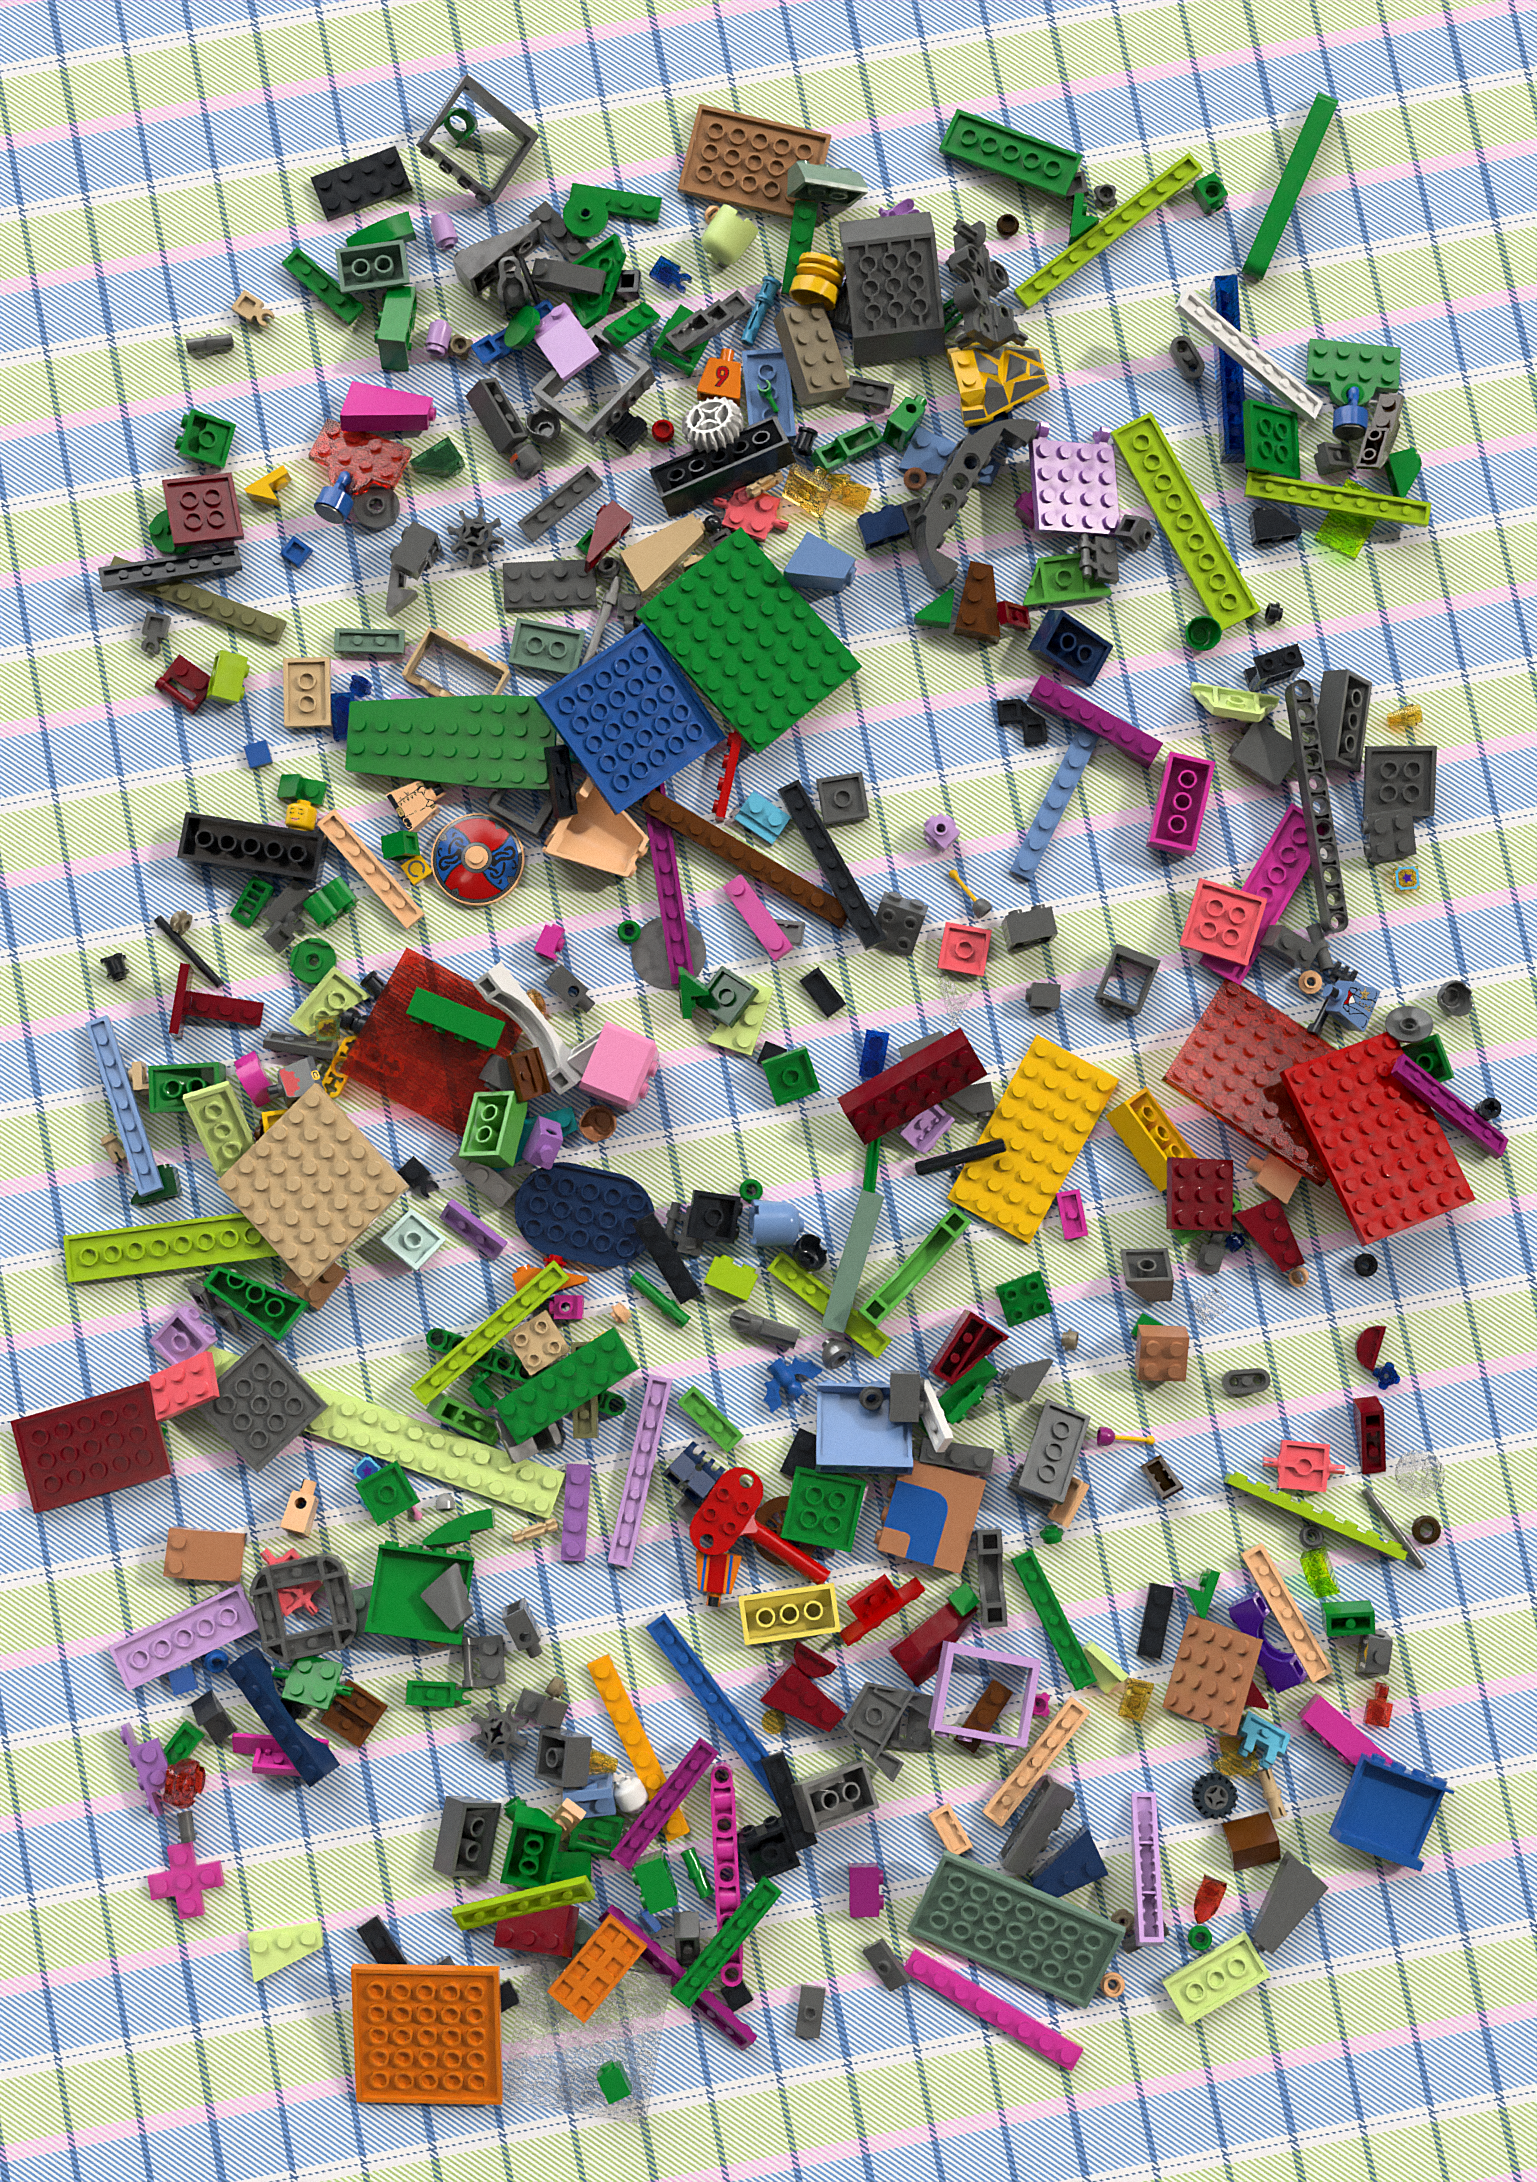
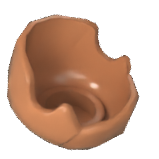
[579,1105,617,1142]

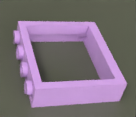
[928,1641,1041,1751]

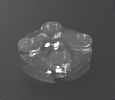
[1395,1450,1445,1498]

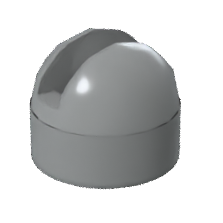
[436,1493,455,1511]

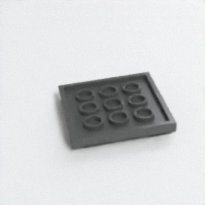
[197,1337,329,1473]

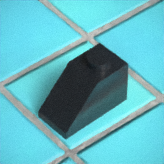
[1248,507,1302,545]

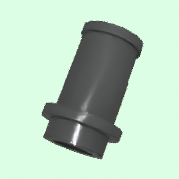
[177,1811,198,1843]

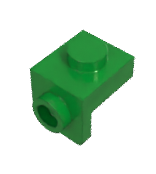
[467,1370,500,1410]

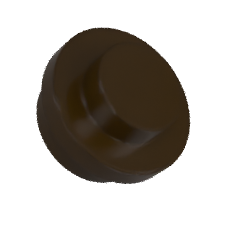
[996,214,1019,237]

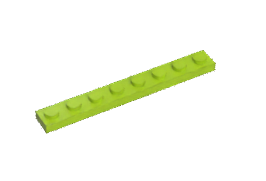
[1244,472,1432,528]
[409,1260,570,1406]
[1223,1471,1408,1561]

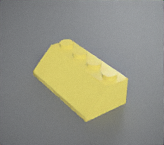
[738,1583,841,1645]

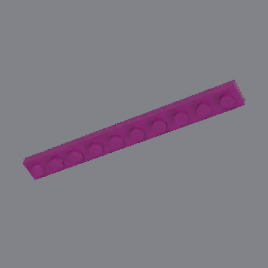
[642,782,694,986]

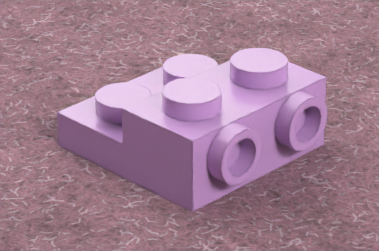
[149,1306,218,1366]

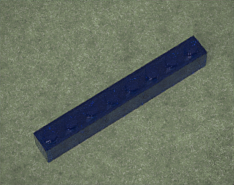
[1210,275,1245,464]

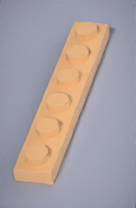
[316,809,425,930]
[1240,1543,1334,1683]
[982,1696,1090,1828]

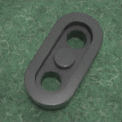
[1169,336,1205,381]
[1222,1368,1271,1394]

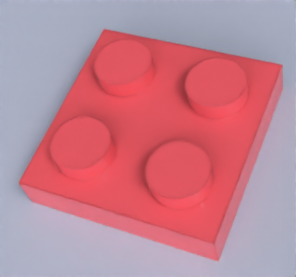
[937,922,992,977]

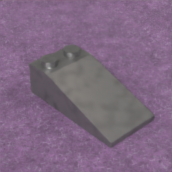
[452,220,545,298]

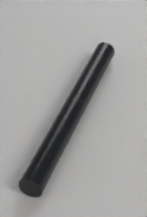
[154,915,224,989]

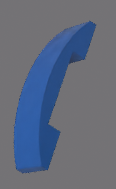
[470,298,554,366]

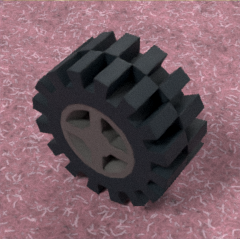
[1192,1772,1238,1820]

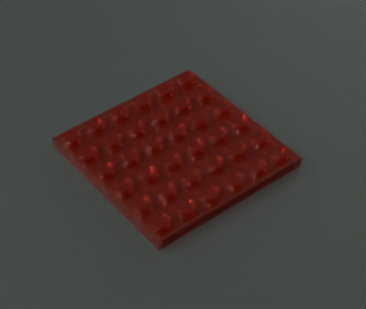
[339,947,523,1137]

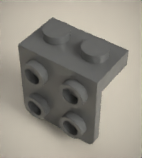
[876,891,928,956]
[494,1418,563,1464]

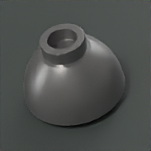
[822,1337,853,1370]

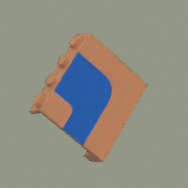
[874,1459,986,1574]

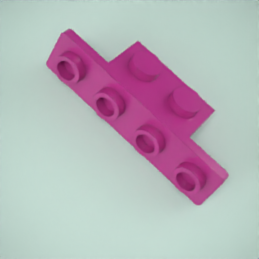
[232,1733,330,1776]

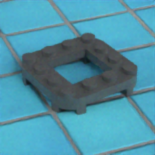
[250,1553,359,1663]

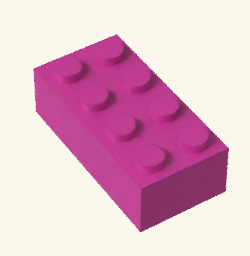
[1146,751,1216,857]

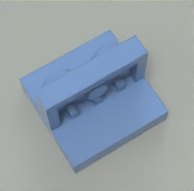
[563,1772,616,1818]

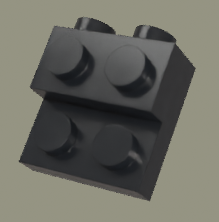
[686,1190,743,1244]
[737,1816,801,1883]

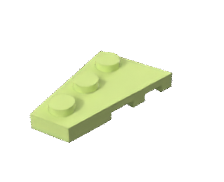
[707,982,773,1057]

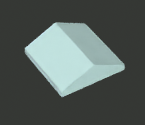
[380,1208,446,1272]

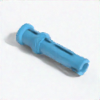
[740,276,782,347]

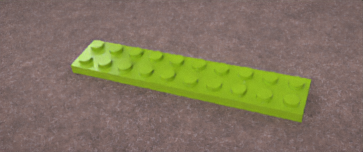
[1110,412,1261,632]
[63,1212,280,1283]

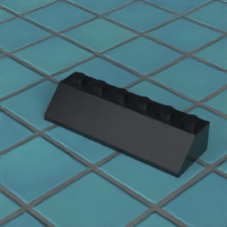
[649,414,796,517]

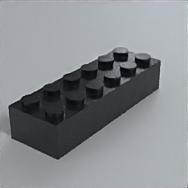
[177,812,329,885]

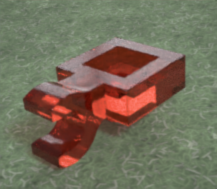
[1363,1682,1393,1728]

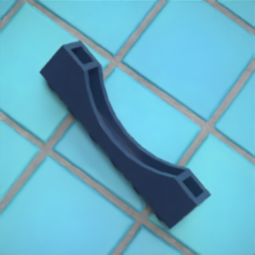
[226,1647,340,1788]

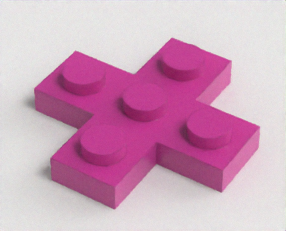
[147,1841,225,1920]

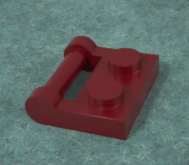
[154,654,211,715]

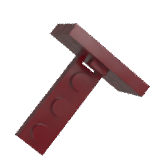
[169,963,264,1039]

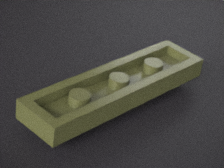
[571,1341,599,1439]

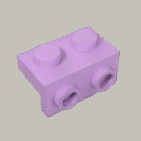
[897,1104,955,1154]

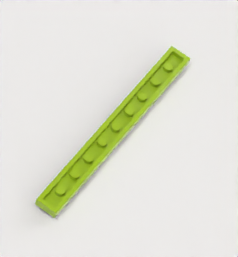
[1013,152,1204,310]

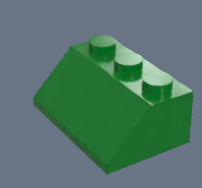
[500,1805,563,1889]

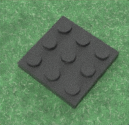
[1363,745,1437,816]

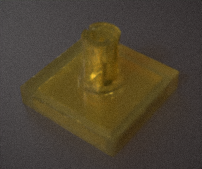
[781,462,834,519]

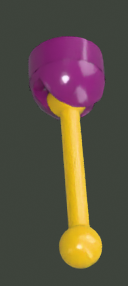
[1097,1426,1155,1446]

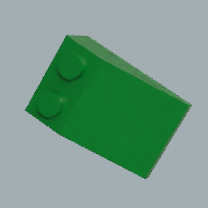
[148,1062,226,1113]

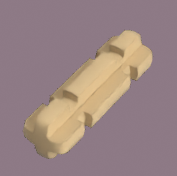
[745,470,784,498]
[512,1518,558,1544]

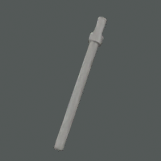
[581,576,622,666]

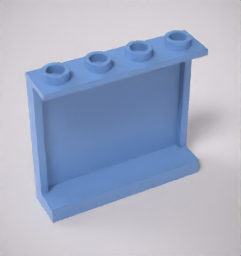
[816,1380,913,1475]

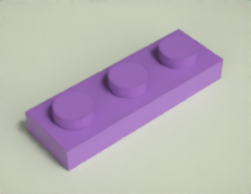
[439,1199,508,1261]

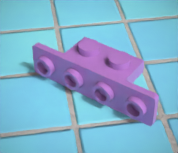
[120,1722,176,1818]

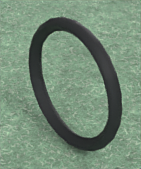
[518,257,541,304]

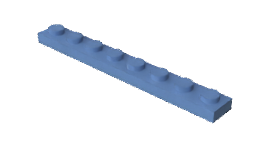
[1010,725,1099,881]
[85,1015,164,1197]

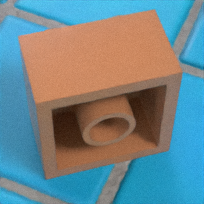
[1134,1325,1189,1382]

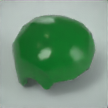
[1184,616,1222,651]

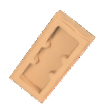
[1047,1476,1090,1528]
[928,1802,973,1855]

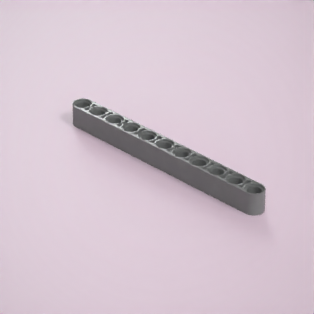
[1285,679,1349,934]

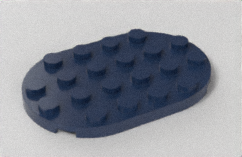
[514,1162,655,1267]

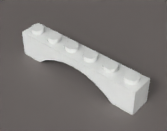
[473,961,583,1095]

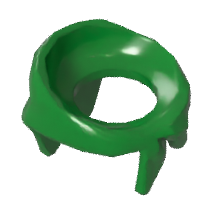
[438,107,478,148]

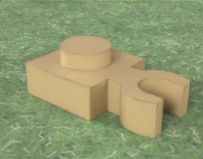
[231,290,275,329]

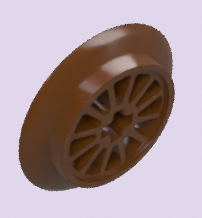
[753,1496,818,1566]

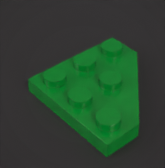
[569,233,627,330]

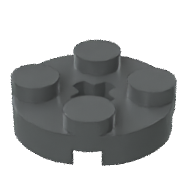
[353,482,400,530]

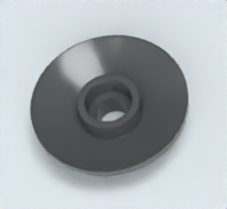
[1385,1006,1433,1043]

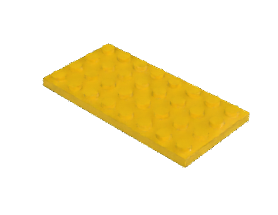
[946,1034,1119,1244]

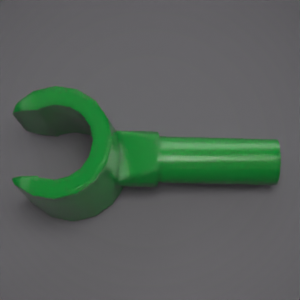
[757,380,780,413]

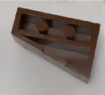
[953,561,1000,644]

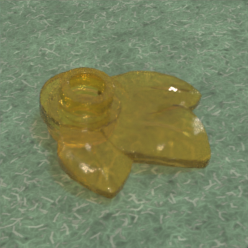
[1213,1736,1259,1777]

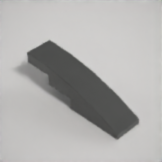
[665,290,752,353]

